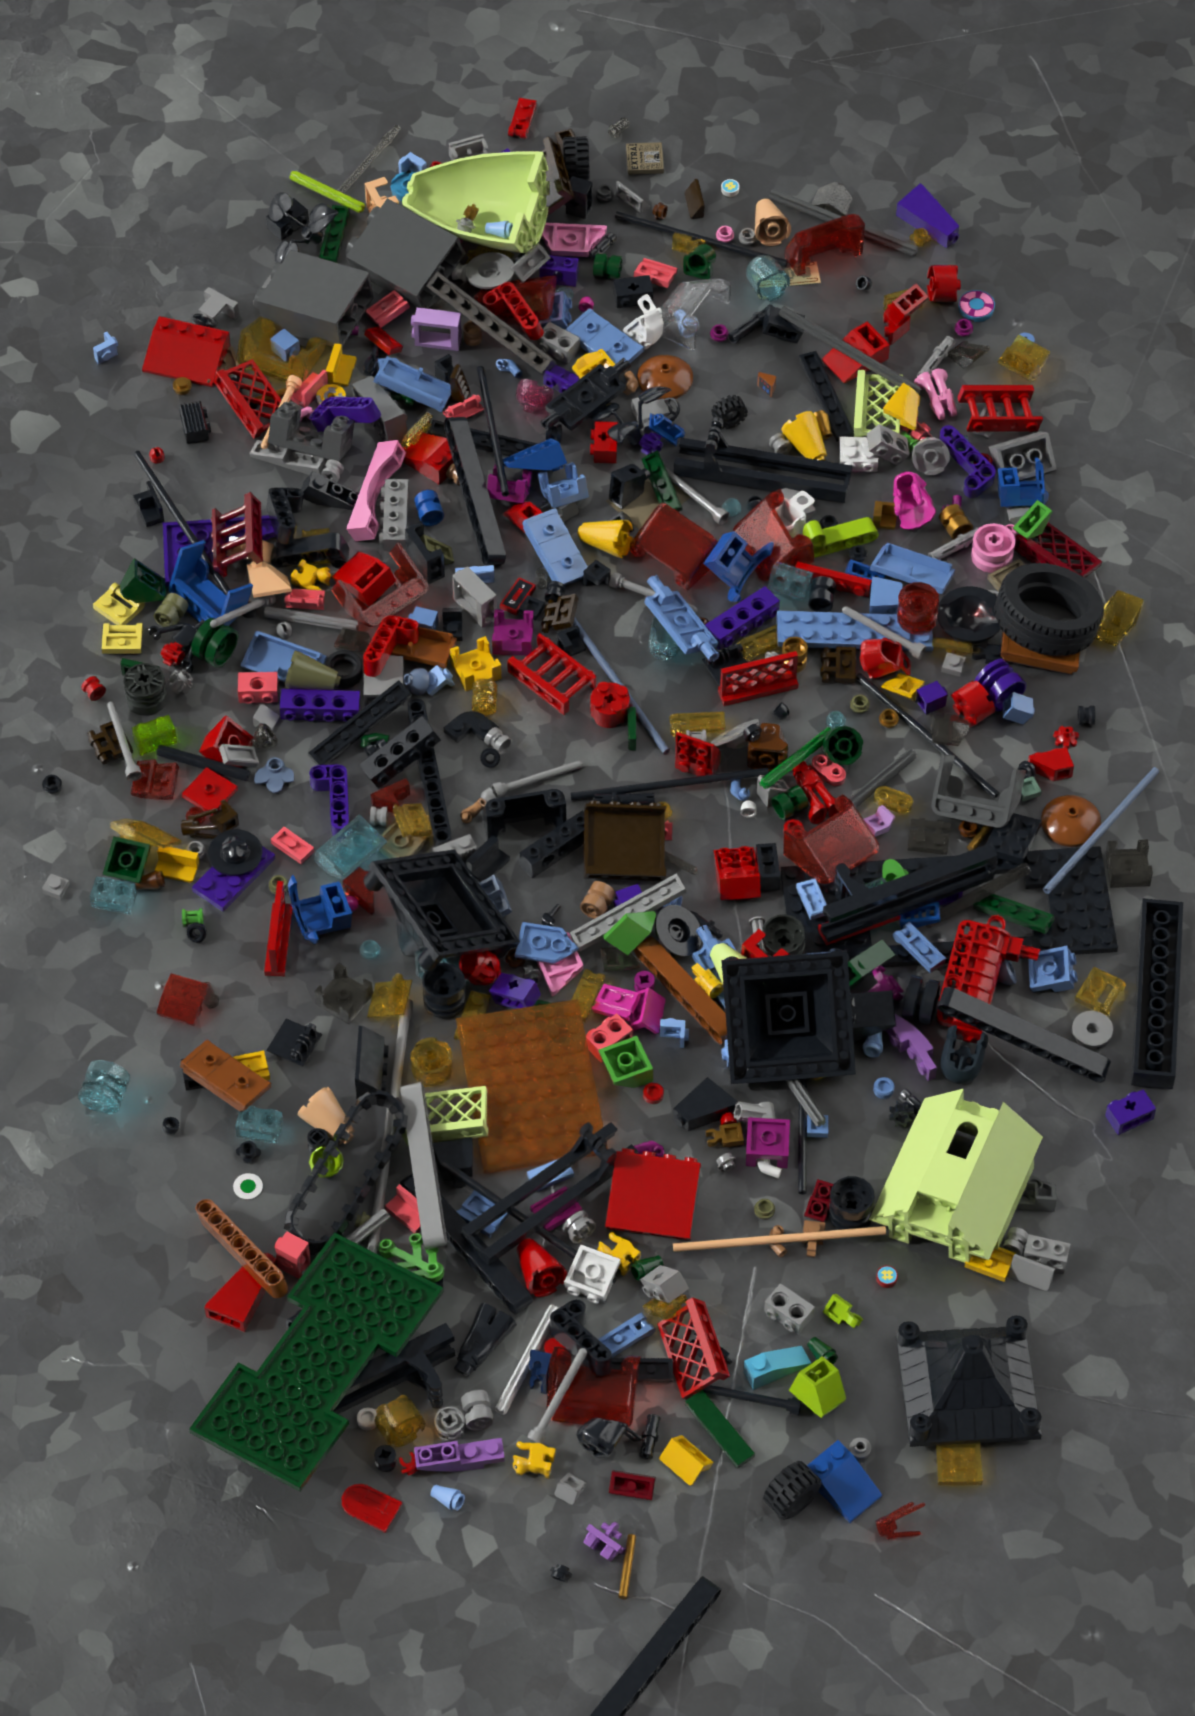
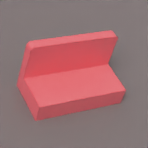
[291,370,328,408]
[385,1184,421,1233]

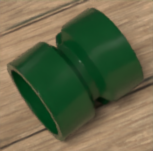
[593,252,623,279]
[771,785,809,820]

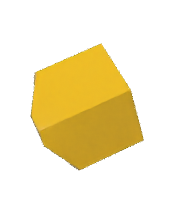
[572,349,615,379]
[881,673,925,702]

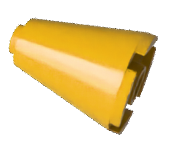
[781,411,827,461]
[577,520,633,558]

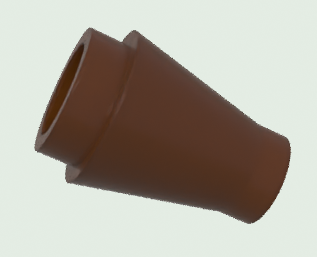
[134,870,165,890]

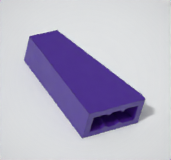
[896,183,959,248]

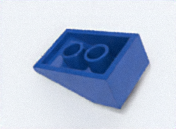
[503,438,567,472]
[807,1440,882,1523]

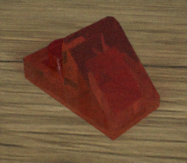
[370,778,410,814]

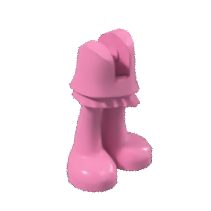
[914,368,957,420]

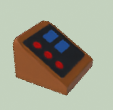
[757,372,776,397]

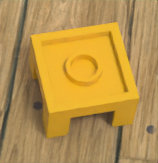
[450,636,502,691]

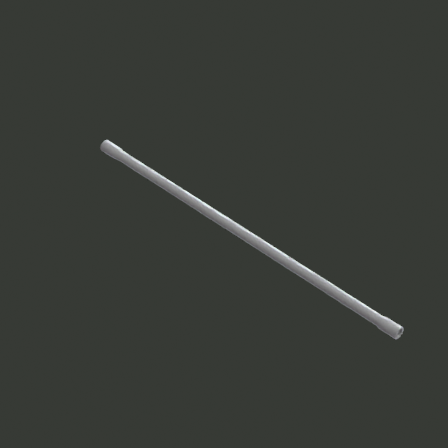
[367,999,413,1254]

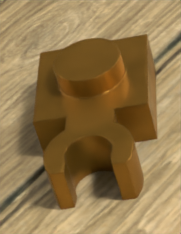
[706,1123,744,1147]

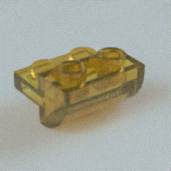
[998,334,1051,382]

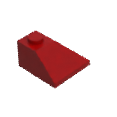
[199,715,255,768]

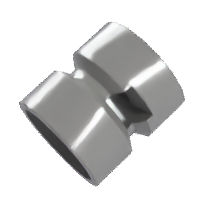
[461,1390,494,1431]

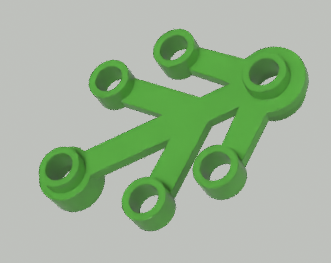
[379,1233,444,1282]

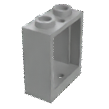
[452,566,497,628]

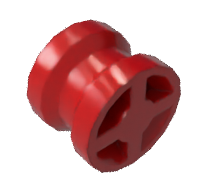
[81,676,106,701]

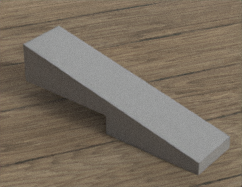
[249,440,327,475]

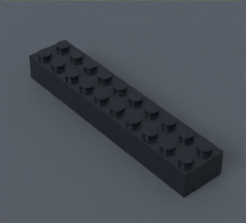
[1131,898,1184,1089]

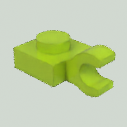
[822,1293,863,1328]

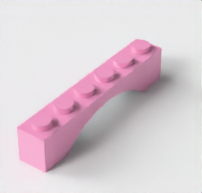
[346,440,406,541]

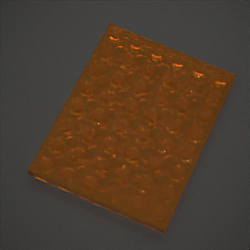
[456,999,608,1174]

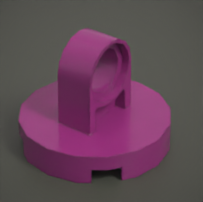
[868,965,905,1002]

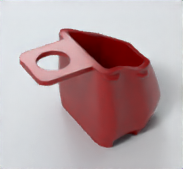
[860,638,911,679]

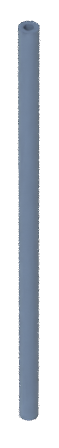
[573,618,670,755]
[1043,767,1159,894]

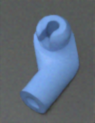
[496,359,523,378]
[730,779,750,801]

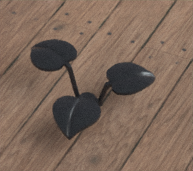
[269,192,338,264]
[590,386,672,445]

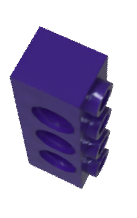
[705,586,780,650]
[280,689,361,722]

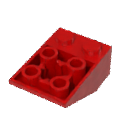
[822,321,890,384]
[331,551,396,606]
[675,732,721,776]
[713,846,761,900]

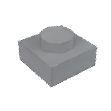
[941,652,966,677]
[42,874,70,900]

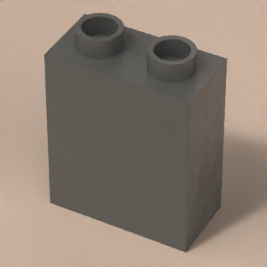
[346,198,466,309]
[254,250,374,347]

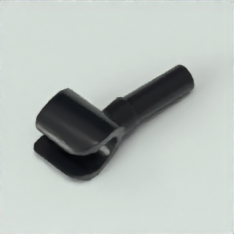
[541,904,561,926]

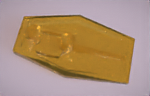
[1096,590,1144,646]
[110,818,182,848]

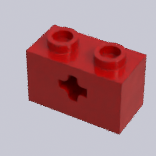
[884,283,928,326]
[590,421,618,463]

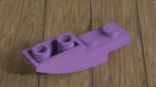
[885,1014,937,1081]
[414,1438,505,1472]

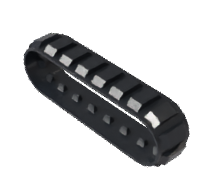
[284,1090,408,1255]

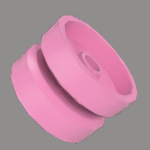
[971,523,1015,573]

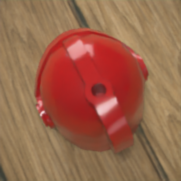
[459,951,501,986]

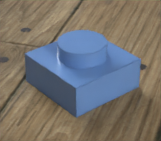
[807,1115,828,1138]

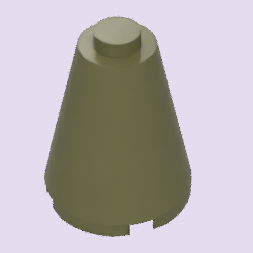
[285,650,341,690]

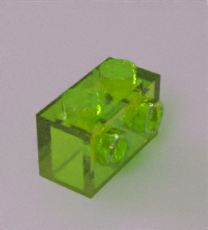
[132,715,177,756]

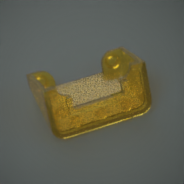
[237,316,327,383]

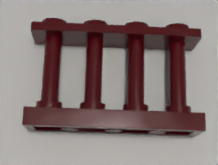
[211,492,263,577]

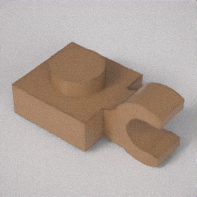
[802,1220,825,1257]

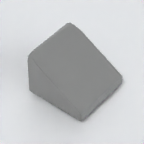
[253,704,280,732]
[554,1473,587,1505]

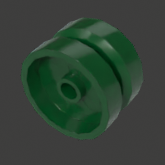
[191,618,239,668]

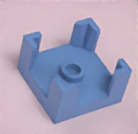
[538,462,589,508]

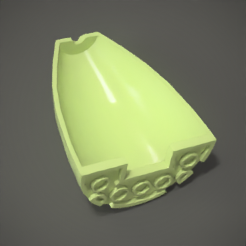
[402,151,550,253]

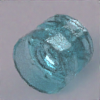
[78,1060,130,1114]

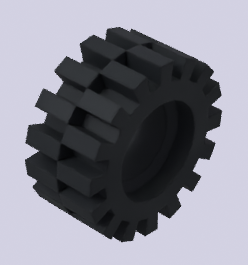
[711,395,748,429]

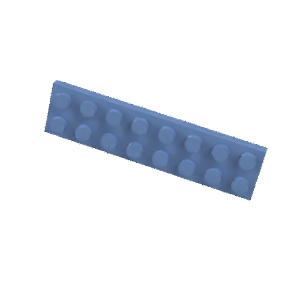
[776,611,933,651]

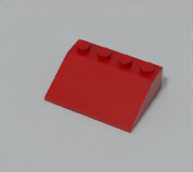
[142,316,231,387]

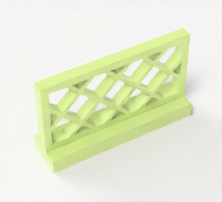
[854,370,903,437]
[402,1086,488,1146]

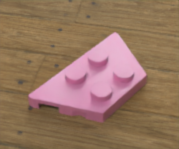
[541,223,607,257]
[536,932,583,996]

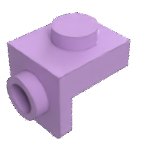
[860,805,895,837]

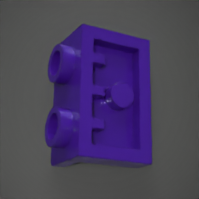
[543,365,580,393]

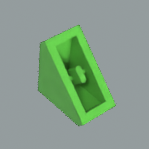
[1013,500,1052,540]

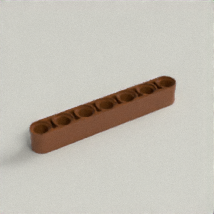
[634,936,727,1045]
[195,1199,288,1298]

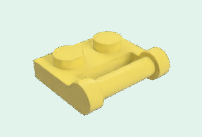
[93,583,145,625]
[102,623,143,654]

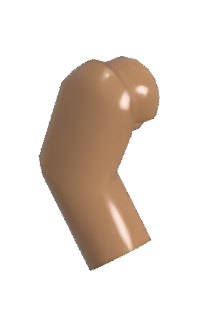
[623,371,639,395]

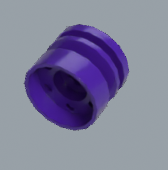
[974,659,1027,712]

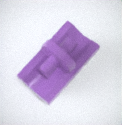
[583,1522,626,1562]

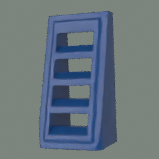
[845,559,885,580]
[899,902,941,930]

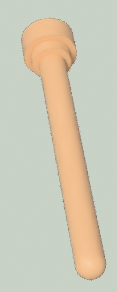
[261,375,302,449]

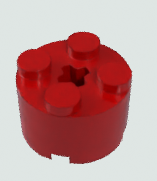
[927,265,961,302]
[951,680,995,727]
[590,682,630,728]

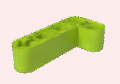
[802,517,879,558]

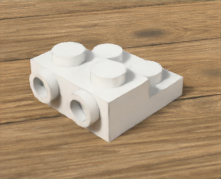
[839,437,878,472]
[564,1245,621,1304]

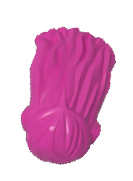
[893,471,936,530]

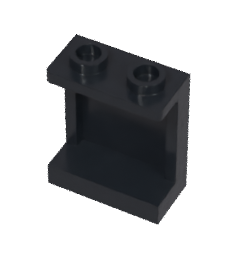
[405,522,445,585]

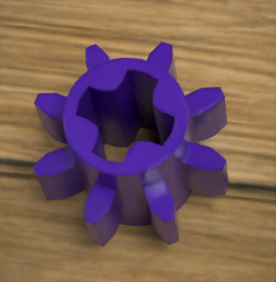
[639,432,663,455]

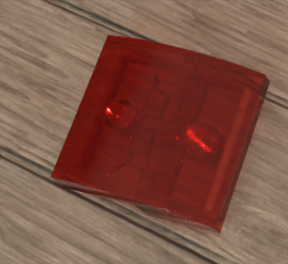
[130,759,179,800]
[157,973,209,1026]

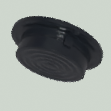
[937,586,1001,644]

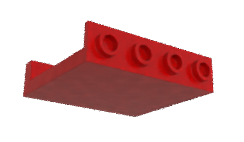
[605,1148,701,1241]

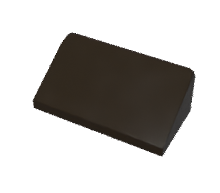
[684,179,705,219]

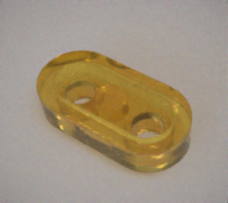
[874,786,913,814]

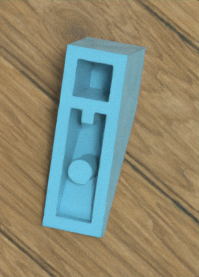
[744,1346,812,1390]

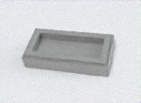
[219,744,259,767]

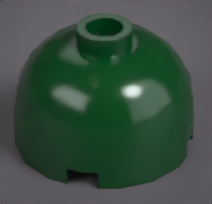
[823,725,863,765]

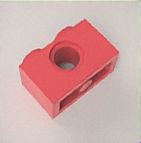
[238,672,279,704]
[274,1231,311,1279]

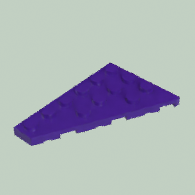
[163,515,275,587]

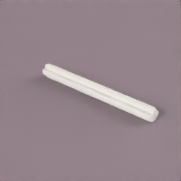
[495,1304,559,1415]

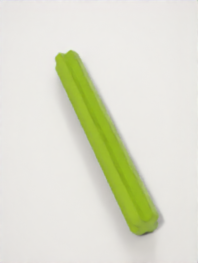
[289,171,365,213]

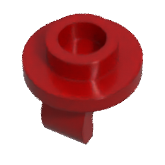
[399,1451,419,1476]

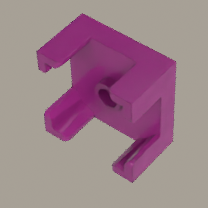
[487,464,532,503]
[492,609,534,656]
[745,1117,790,1169]

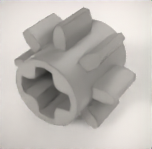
[168,670,193,694]

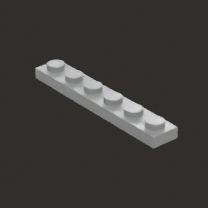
[570,873,687,951]

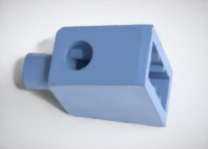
[869,577,913,614]

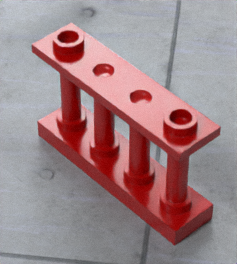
[957,385,1043,432]
[507,633,596,715]

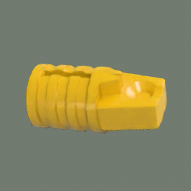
[691,963,724,998]

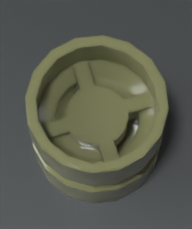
[153,593,189,627]

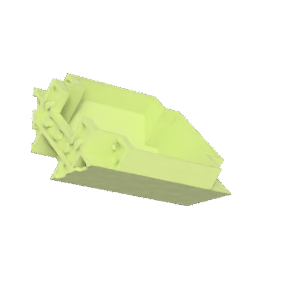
[869,1089,1043,1263]

